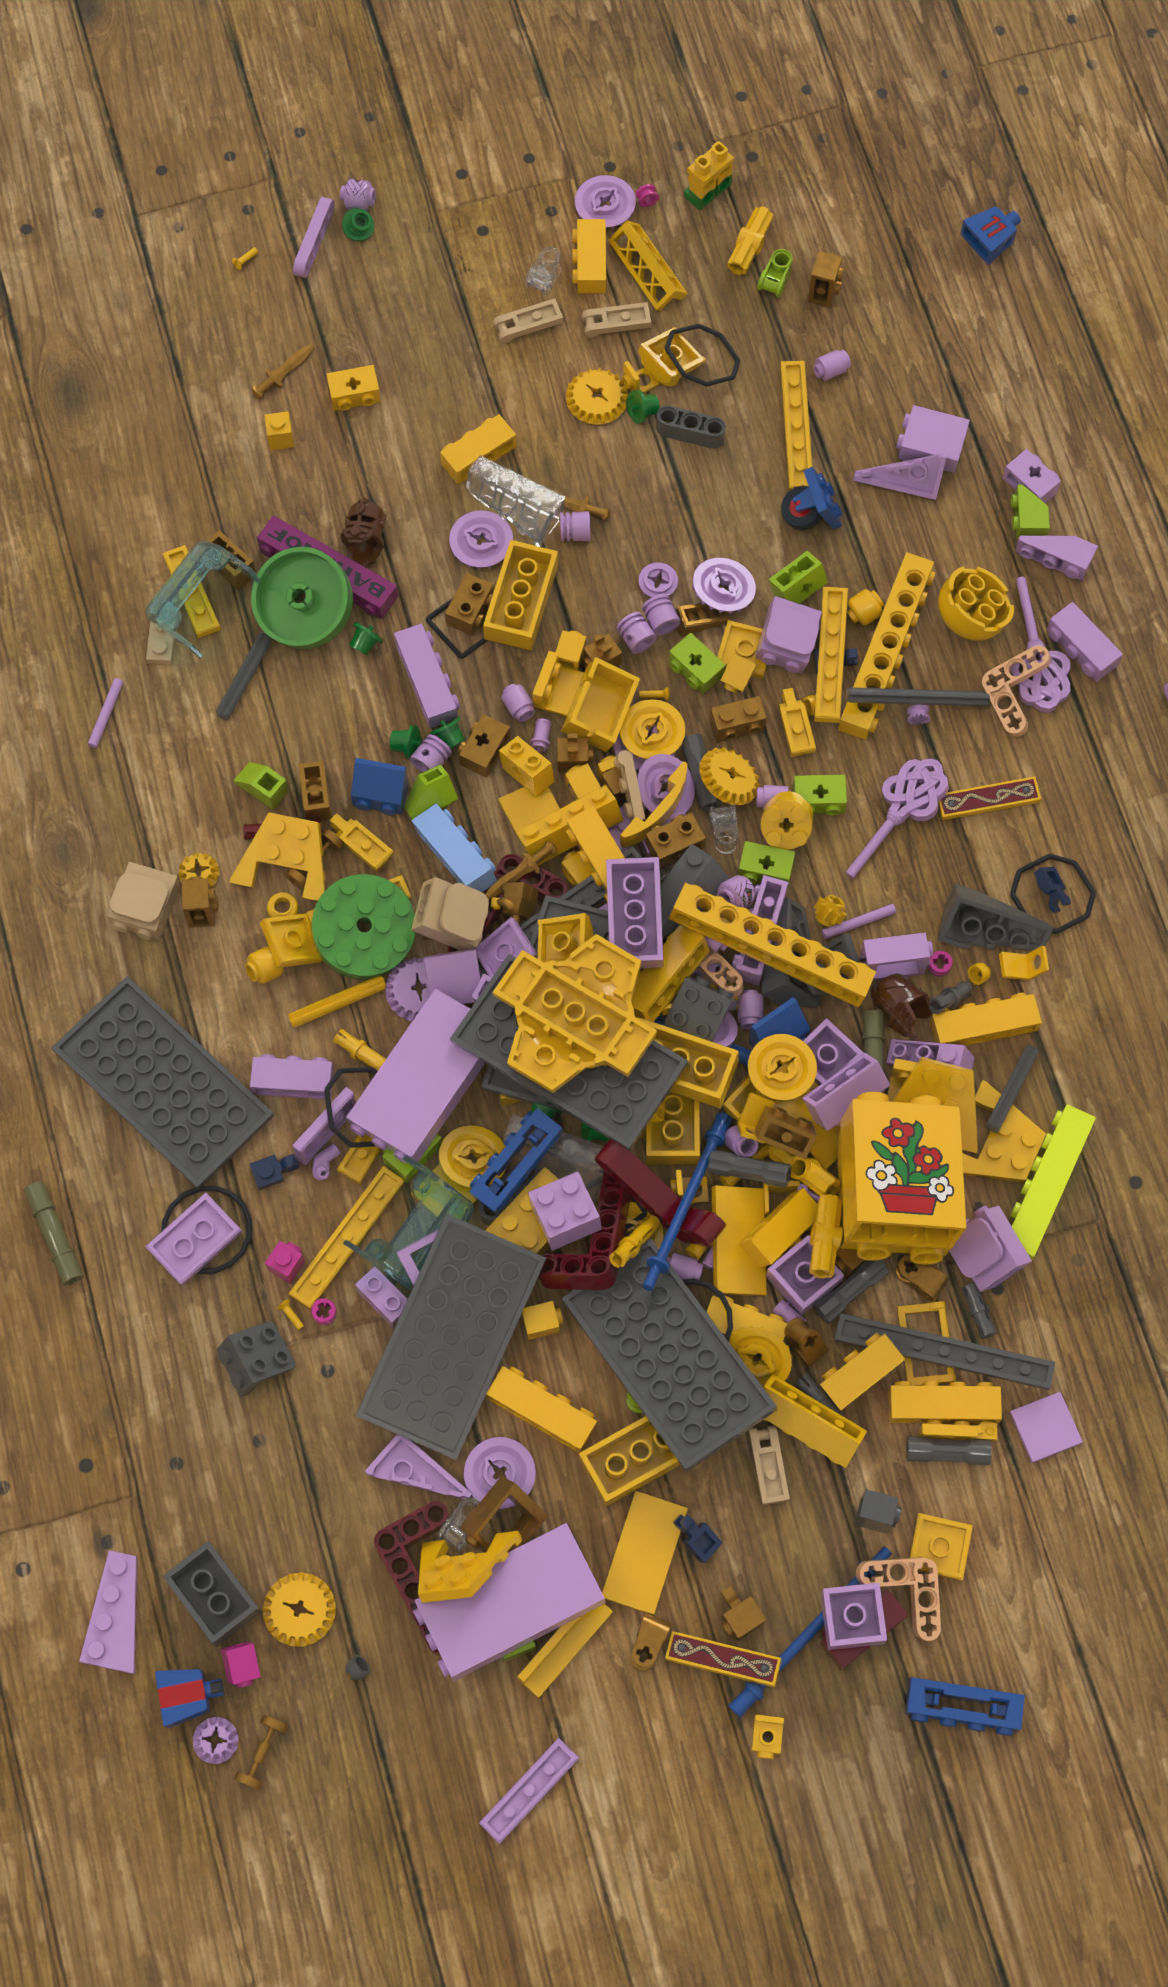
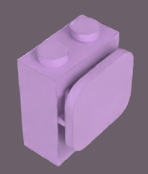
[896,405,970,473]
[755,596,822,673]
[949,1206,1032,1292]

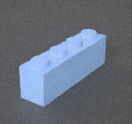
[411,803,497,892]

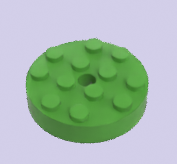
[251,547,353,649]
[311,874,416,980]

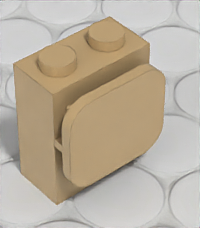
[107,862,181,940]
[411,877,489,951]

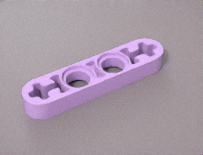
[293,197,335,278]

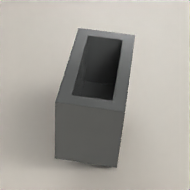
[854,1489,902,1534]

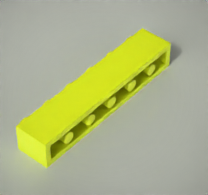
[1010,1104,1096,1260]

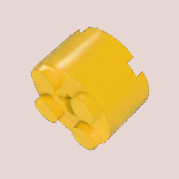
[761,791,814,850]

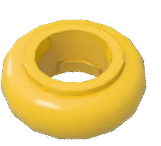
[267,892,299,917]

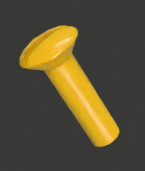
[232,247,258,270]
[639,687,670,701]
[277,1299,304,1330]

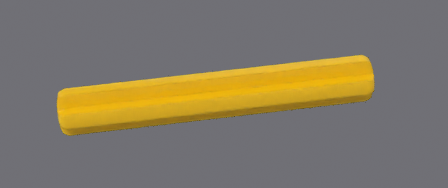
[288,975,386,1028]

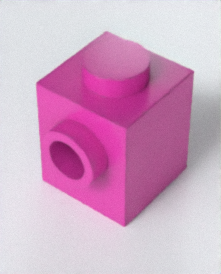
[265,1241,305,1284]
[221,1641,261,1688]

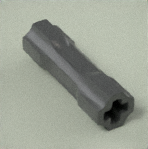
[681,734,723,811]
[708,1150,792,1188]
[813,1260,889,1324]
[906,1436,992,1465]

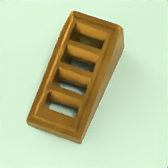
[675,603,730,636]

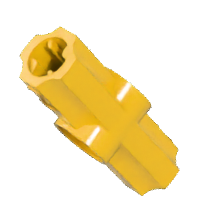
[727,206,774,276]
[768,1145,841,1196]
[809,1194,843,1279]

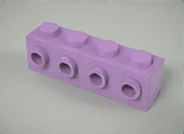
[394,623,460,729]
[732,875,788,986]

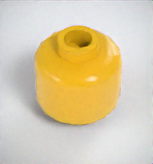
[847,589,885,626]
[245,946,284,984]

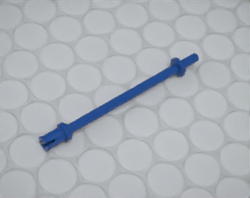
[643,1112,732,1291]
[728,1546,892,1718]

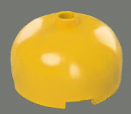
[938,566,1014,641]

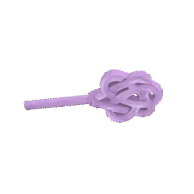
[1010,577,1070,713]
[845,759,949,879]

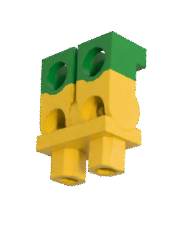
[684,141,734,210]

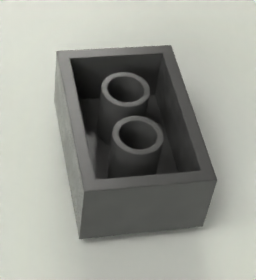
[163,1541,261,1647]

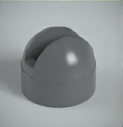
[345,1655,370,1681]

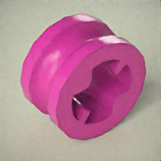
[636,184,659,207]
[928,951,952,977]
[311,1299,337,1325]

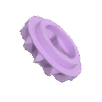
[639,563,678,598]
[192,1717,238,1764]

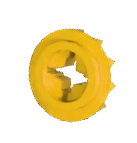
[178,852,219,887]

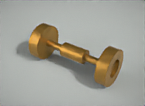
[285,828,344,891]
[234,1714,288,1791]

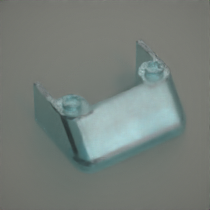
[146,540,261,658]
[343,1155,474,1291]

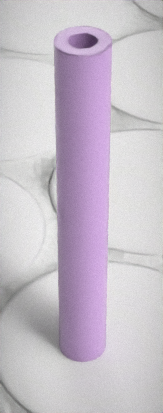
[88,678,123,748]
[821,904,896,939]

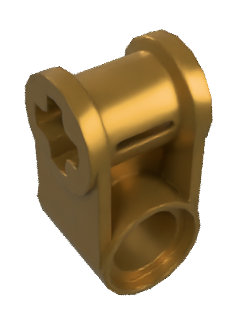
[895,1254,949,1302]
[784,1317,829,1369]
[630,1613,671,1671]

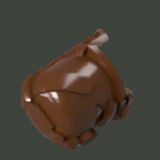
[341,498,386,568]
[871,973,933,1039]

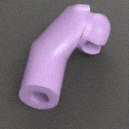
[312,1143,341,1180]

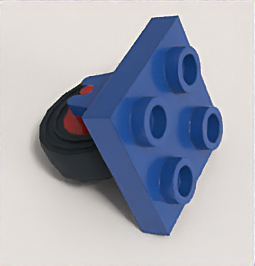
[781,467,843,530]

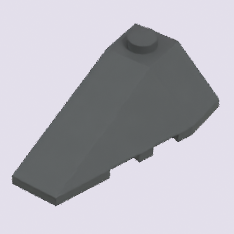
[660,844,730,940]
[937,883,1053,950]
[762,897,820,1007]

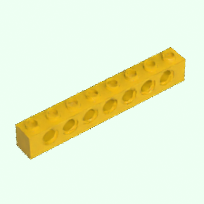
[838,552,936,740]
[668,882,876,1008]

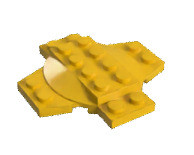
[492,934,658,1093]

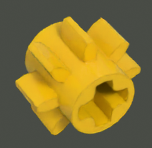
[814,895,847,927]

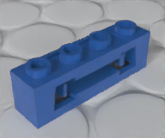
[469,1108,563,1215]
[905,1677,1025,1736]

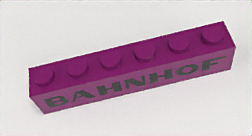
[257,515,398,619]

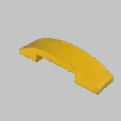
[620,761,688,848]

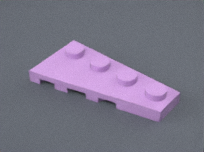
[79,1550,138,1675]

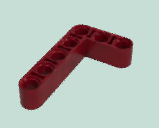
[448,854,568,953]
[594,1139,726,1247]
[538,1172,631,1290]
[374,1501,449,1656]

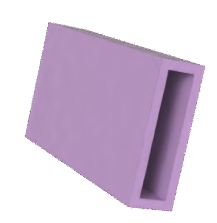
[346,988,485,1165]
[413,1523,605,1682]

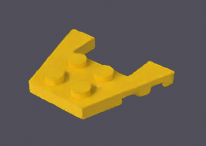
[229,812,326,901]
[891,1057,978,1153]
[962,1080,1046,1183]
[418,1531,522,1603]

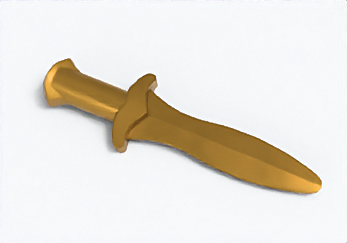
[252,344,314,399]
[532,489,611,522]
[485,841,556,899]

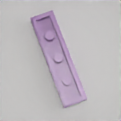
[479,1738,579,1844]

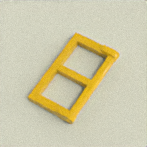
[897,1301,956,1386]

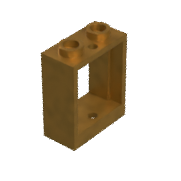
[460,1476,548,1553]

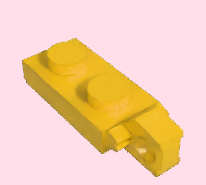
[779,688,816,757]
[330,813,394,872]
[919,1420,997,1442]

